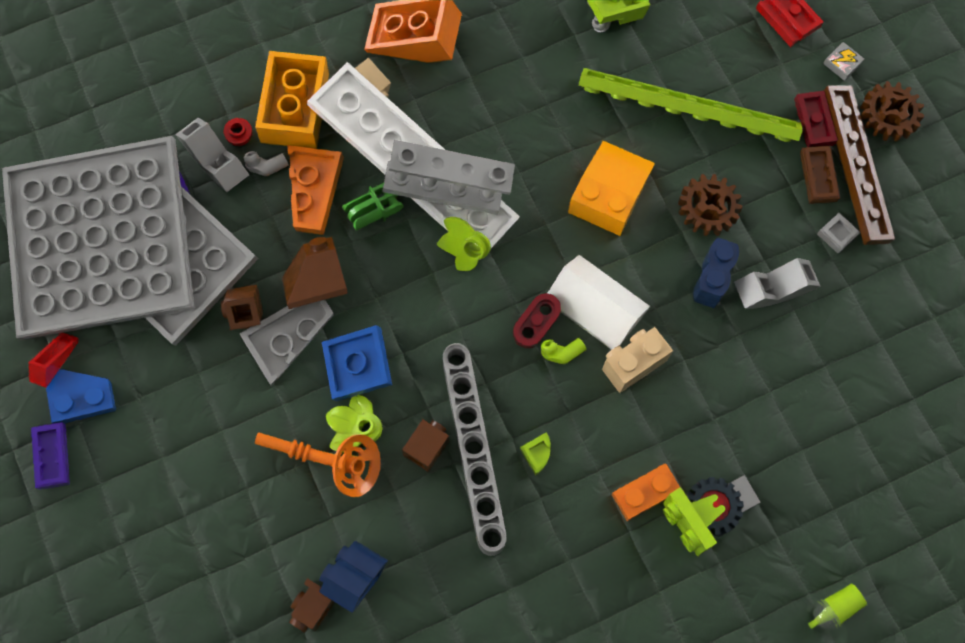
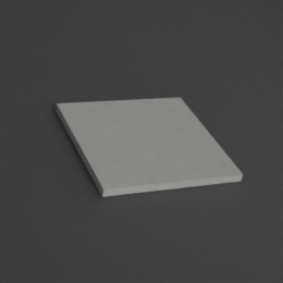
[2,136,195,340]

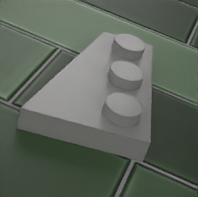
[240,300,334,387]

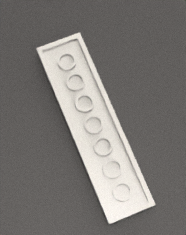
[307,62,520,260]

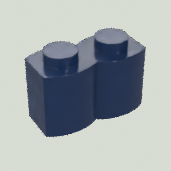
[693,238,739,308]
[319,541,388,613]

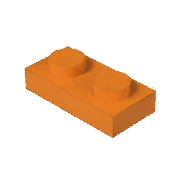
[611,463,680,521]

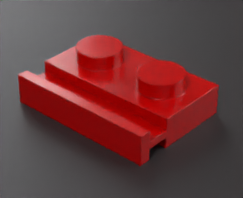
[756,0,823,48]

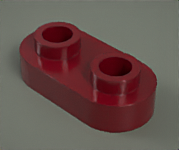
[513,293,561,348]

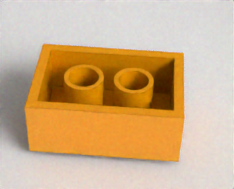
[255,51,329,149]

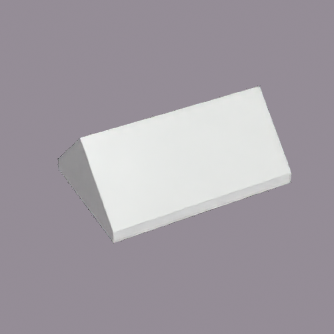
[548,255,650,350]

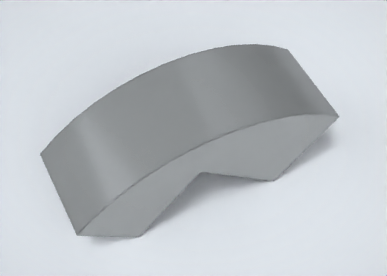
[175,118,249,192]
[734,258,821,309]

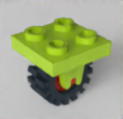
[663,477,744,556]

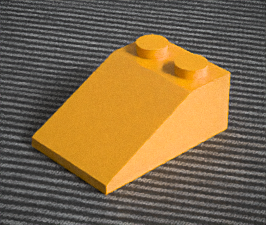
[568,141,655,236]

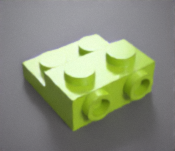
[587,0,650,25]

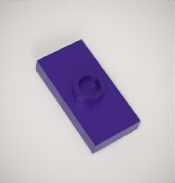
[31,422,70,490]

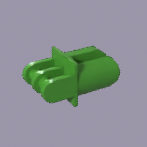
[342,183,404,231]

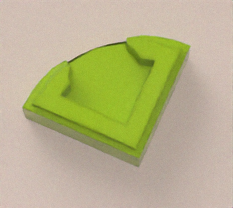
[520,432,551,475]

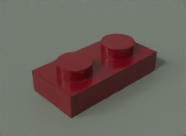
[794,91,838,147]

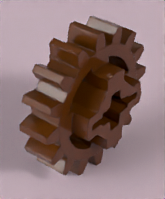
[860,81,924,142]
[678,174,743,236]

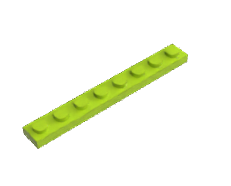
[578,68,803,142]

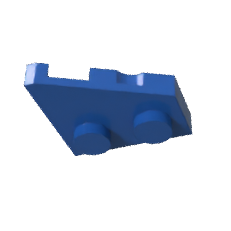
[46,369,116,424]

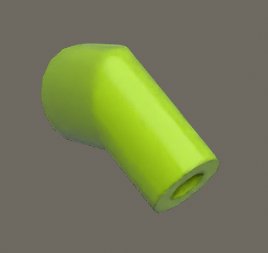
[541,338,587,364]

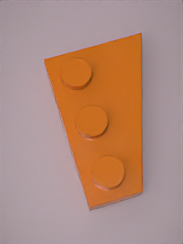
[287,145,344,235]

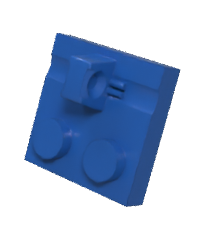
[322,325,392,401]

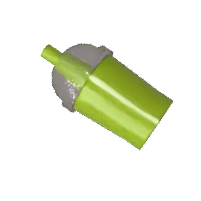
[808,583,867,630]

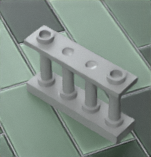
[382,140,515,215]

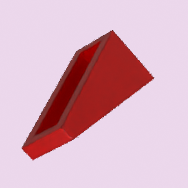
[29,333,78,388]

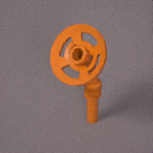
[255,432,381,497]

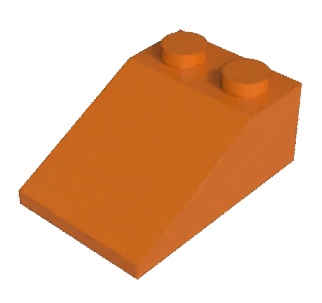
[364,0,462,63]

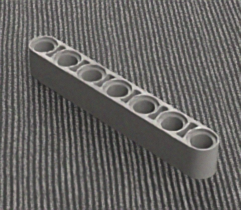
[443,343,506,556]

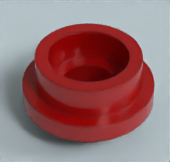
[223,118,253,146]

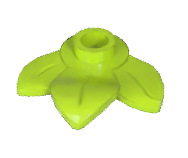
[437,217,491,271]
[326,395,382,453]

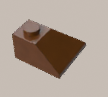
[282,237,348,309]

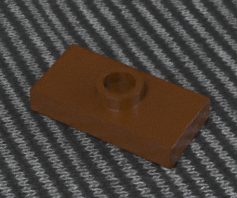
[800,146,840,204]

